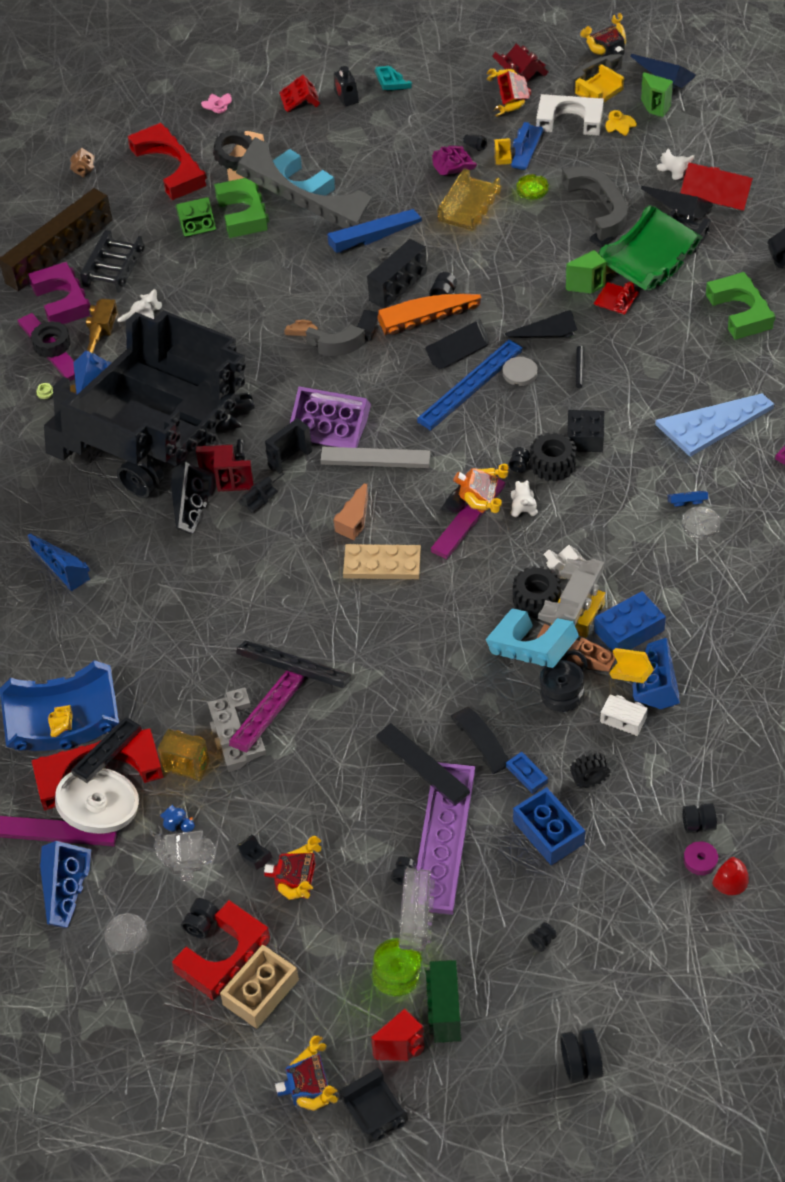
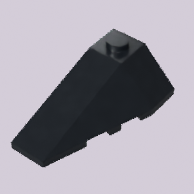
[641,186,713,221]
[505,310,578,338]

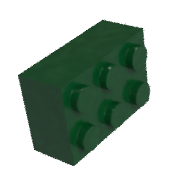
[426,960,461,1043]

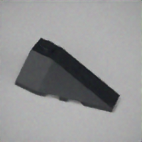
[171,462,215,534]

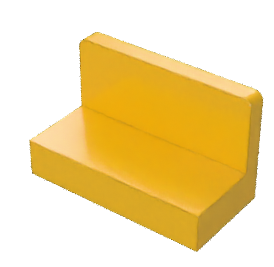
[610,648,654,683]

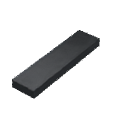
[71,717,142,783]

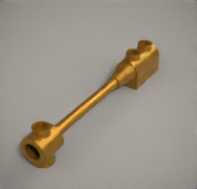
[70,299,118,393]

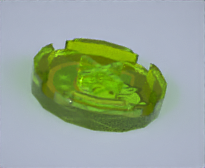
[516,174,549,200]

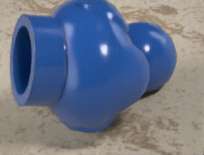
[160,805,195,833]

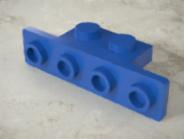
[511,122,543,170]

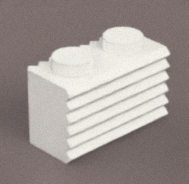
[600,695,648,736]

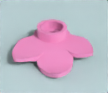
[201,94,232,114]

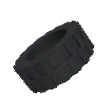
[31,321,71,358]

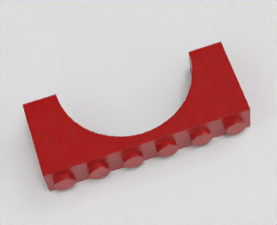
[127,123,207,201]
[31,728,164,811]

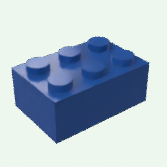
[594,591,666,652]
[513,787,585,865]

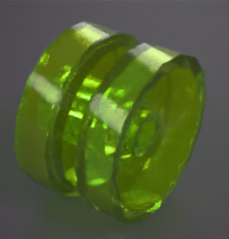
[372,938,422,997]

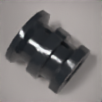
[528,922,557,952]

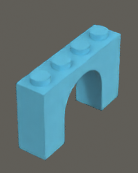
[272,149,335,196]
[485,609,579,668]

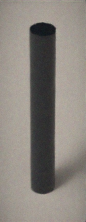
[576,346,584,388]

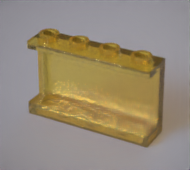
[438,168,501,231]

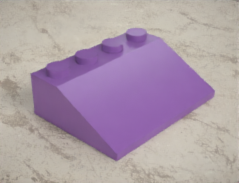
[290,387,371,448]

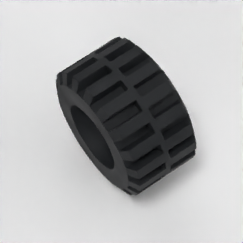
[530,432,576,481]
[513,566,561,618]

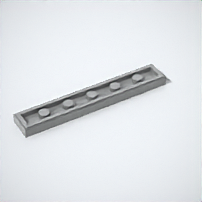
[320,447,430,468]

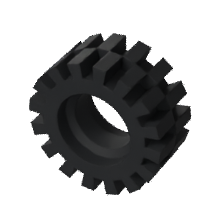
[570,753,611,788]

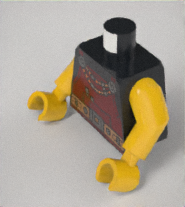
[580,13,626,57]

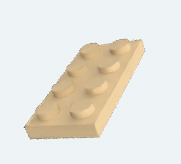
[343,544,421,579]

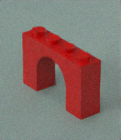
[172,900,270,1001]

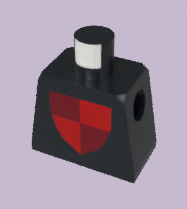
[334,66,359,107]

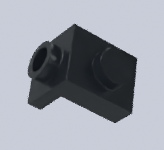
[237,835,273,870]

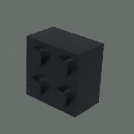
[567,410,605,452]

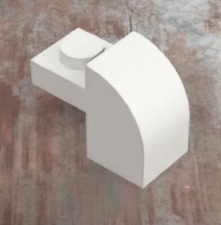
[544,545,586,579]

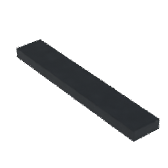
[236,640,352,688]
[376,723,470,806]

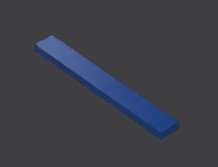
[417,340,522,431]

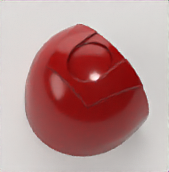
[712,857,749,895]

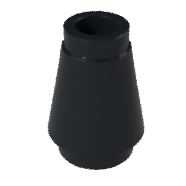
[463,134,488,151]

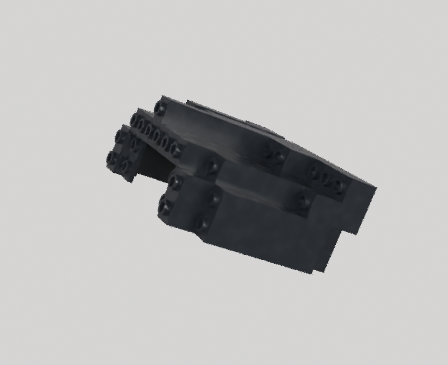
[44,310,246,468]

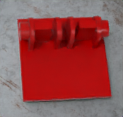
[593,282,639,315]

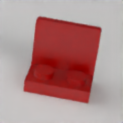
[279,74,320,112]

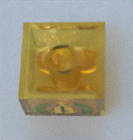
[158,729,210,781]

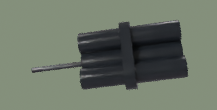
[239,473,285,513]

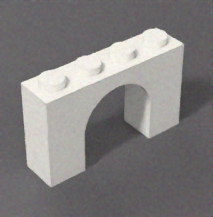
[536,94,604,136]

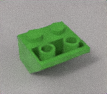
[641,73,673,117]
[175,197,216,237]
[566,250,606,293]

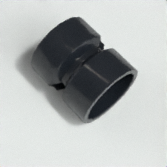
[429,272,458,296]
[682,803,717,833]
[181,898,219,939]

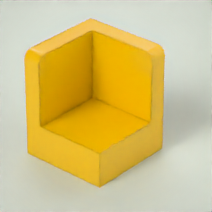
[494,138,512,165]

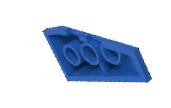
[632,638,680,709]
[40,841,91,928]

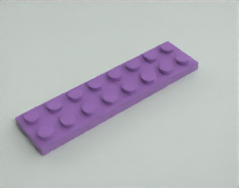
[410,762,475,915]

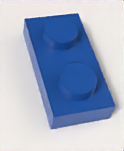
[668,491,708,506]
[506,752,548,794]

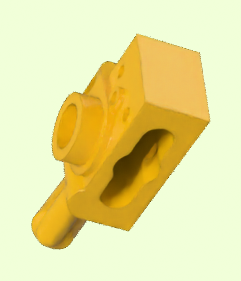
[48,705,73,738]

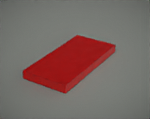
[680,162,753,211]

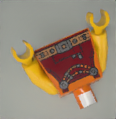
[453,464,508,513]

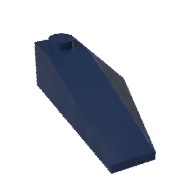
[630,54,696,89]

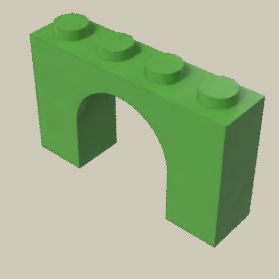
[214,178,269,238]
[706,272,776,340]

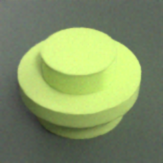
[37,383,53,399]

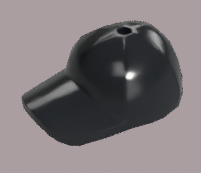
[440,485,466,514]

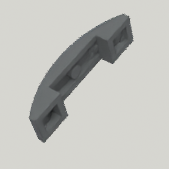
[571,54,623,92]

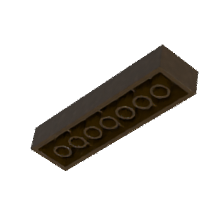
[0,188,113,292]

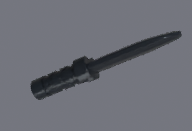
[235,439,245,461]

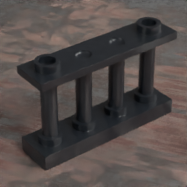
[80,230,145,293]

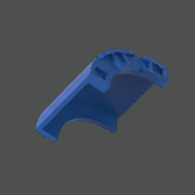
[0,660,119,751]

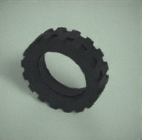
[213,130,254,171]

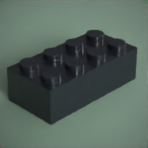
[367,239,427,309]

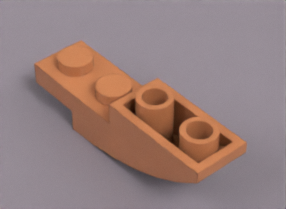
[536,623,615,671]

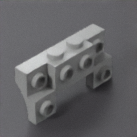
[538,558,604,625]
[208,687,266,772]

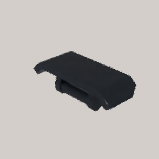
[425,319,489,369]

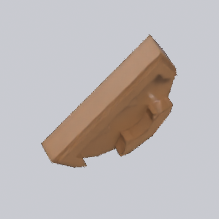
[285,320,318,336]

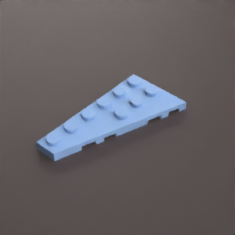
[655,394,774,457]

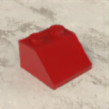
[371,1009,425,1061]

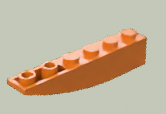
[377,294,482,335]

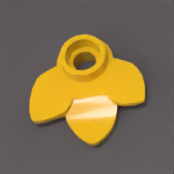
[605,110,636,136]

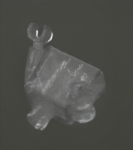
[150,825,215,881]

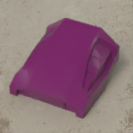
[432,146,477,175]

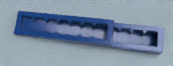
[327,209,422,253]

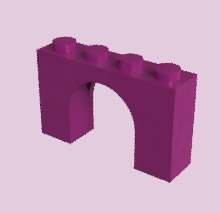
[28,262,91,324]

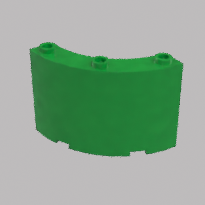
[598,205,703,291]

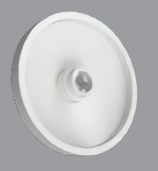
[55,768,139,834]

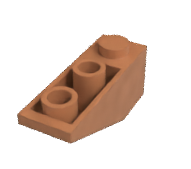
[334,483,368,540]

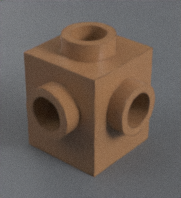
[70,147,94,177]

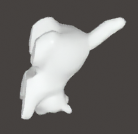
[657,149,694,180]
[117,289,162,322]
[510,481,538,517]

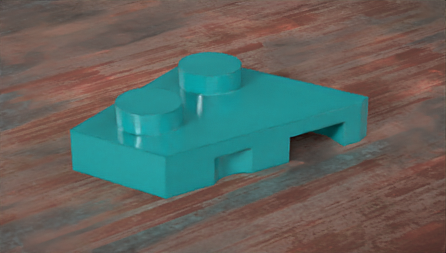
[375,66,412,91]

